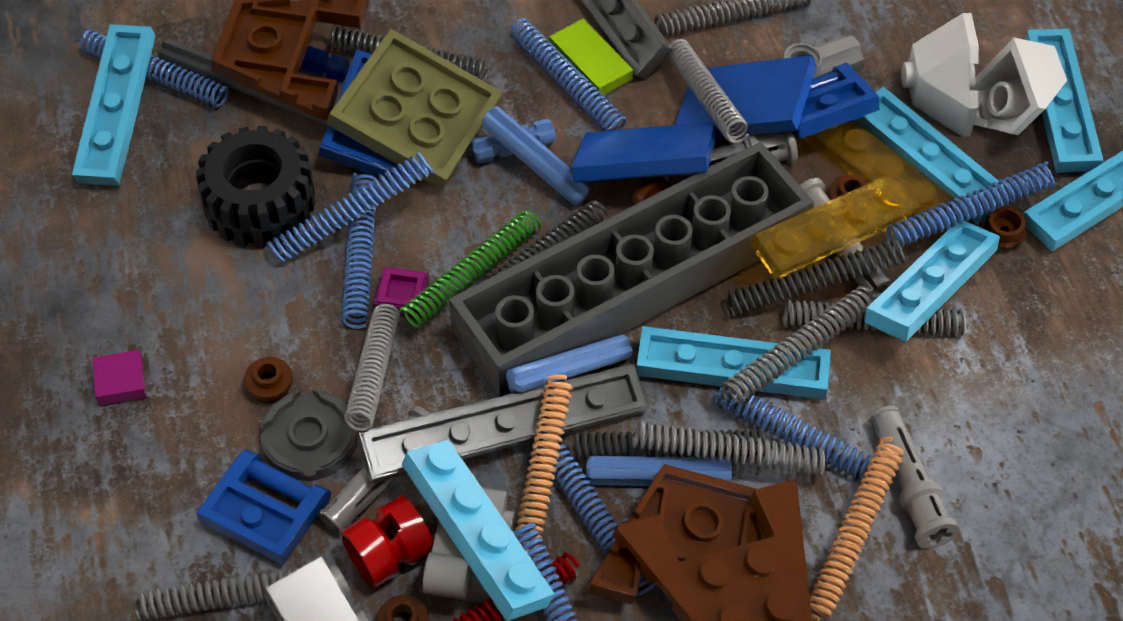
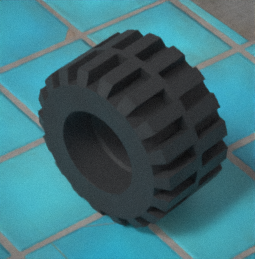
[196,126,315,248]

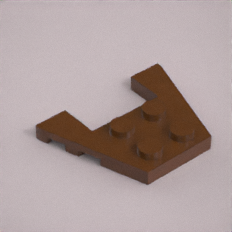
[211,0,369,121]
[587,464,766,605]
[613,479,812,621]

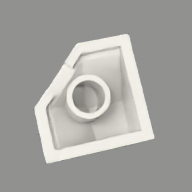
[901,13,979,137]
[973,38,1067,135]

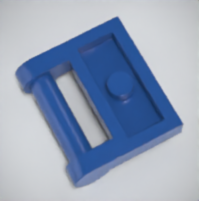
[793,63,880,139]
[196,449,331,565]

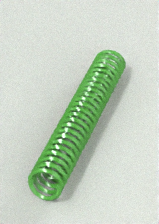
[399,210,541,328]

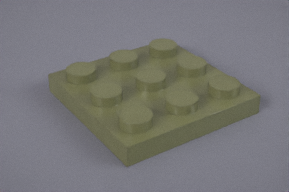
[326,29,503,190]

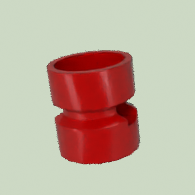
[340,496,434,588]

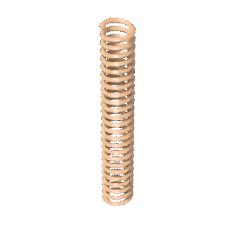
[515,374,573,564]
[810,437,905,621]

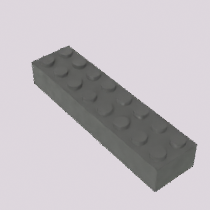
[449,142,814,397]

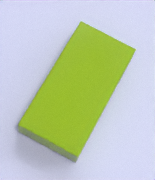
[549,18,633,96]

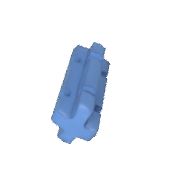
[470,119,556,164]

